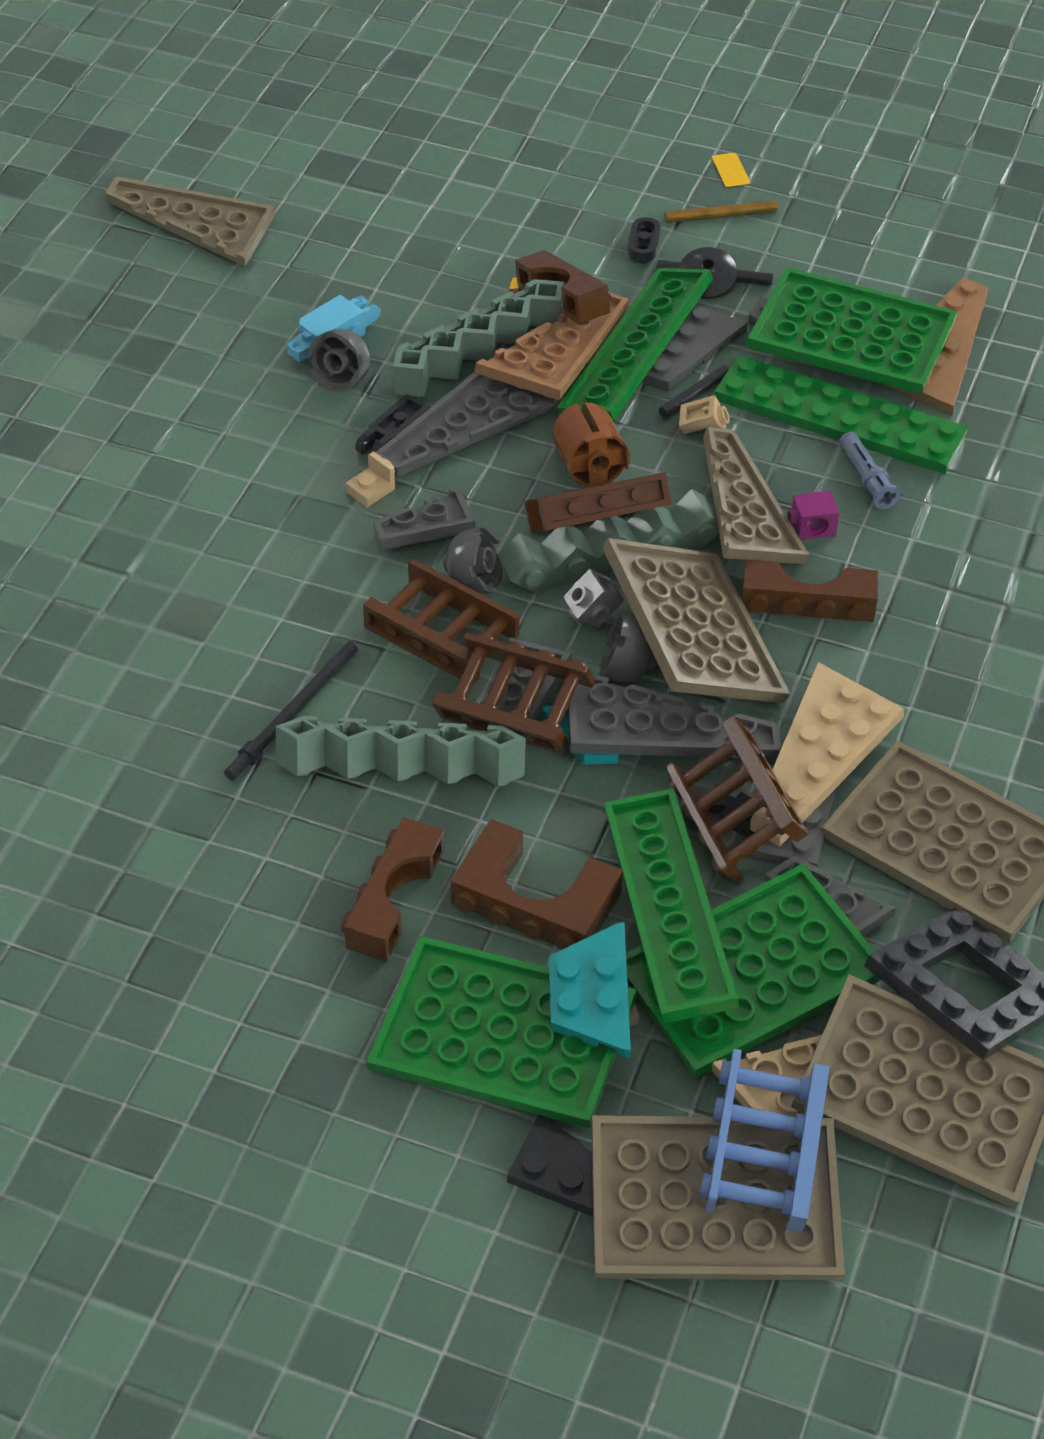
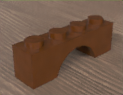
[515,250,611,324]
[742,559,878,622]
[341,817,445,962]

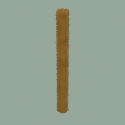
[664,200,777,223]

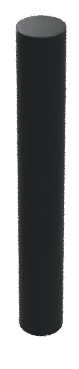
[659,365,729,418]

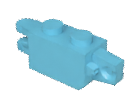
[287,294,381,362]

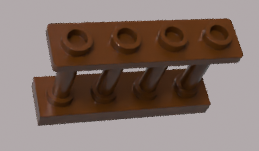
[524,472,672,532]
[363,559,519,684]
[431,632,595,755]
[666,716,809,883]

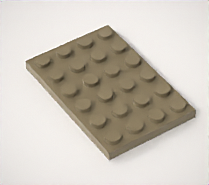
[602,538,791,703]
[821,740,1044,943]
[791,974,1044,1209]
[591,1115,845,1281]

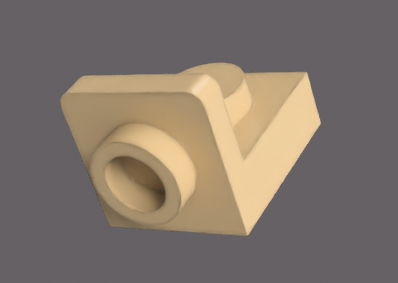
[679,395,729,434]
[345,451,395,508]

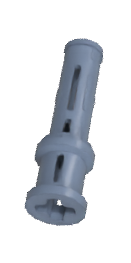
[839,432,901,510]

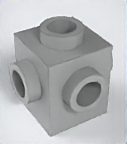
[563,569,624,628]

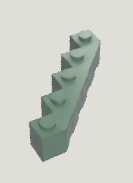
[393,279,564,397]
[498,489,719,592]
[275,716,526,787]

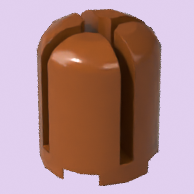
[553,402,630,488]

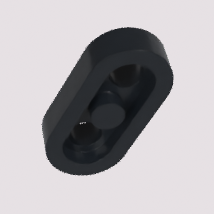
[628,217,661,263]

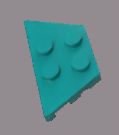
[549,922,631,1058]

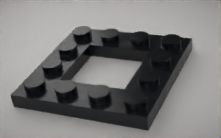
[864,907,1044,1060]

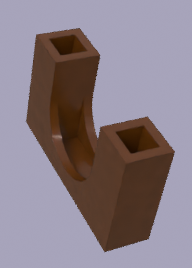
[451,819,623,950]

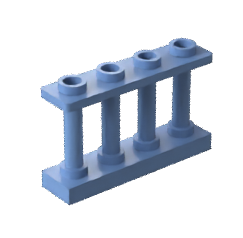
[699,1049,830,1233]

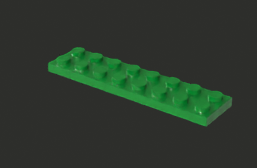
[557,268,713,422]
[714,355,968,474]
[604,788,739,1024]

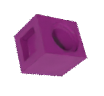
[787,490,839,540]

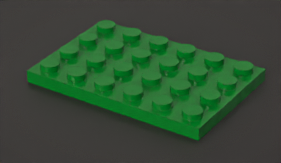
[747,267,958,394]
[626,863,881,1079]
[366,936,637,1128]

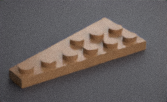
[883,277,989,415]
[475,293,629,400]

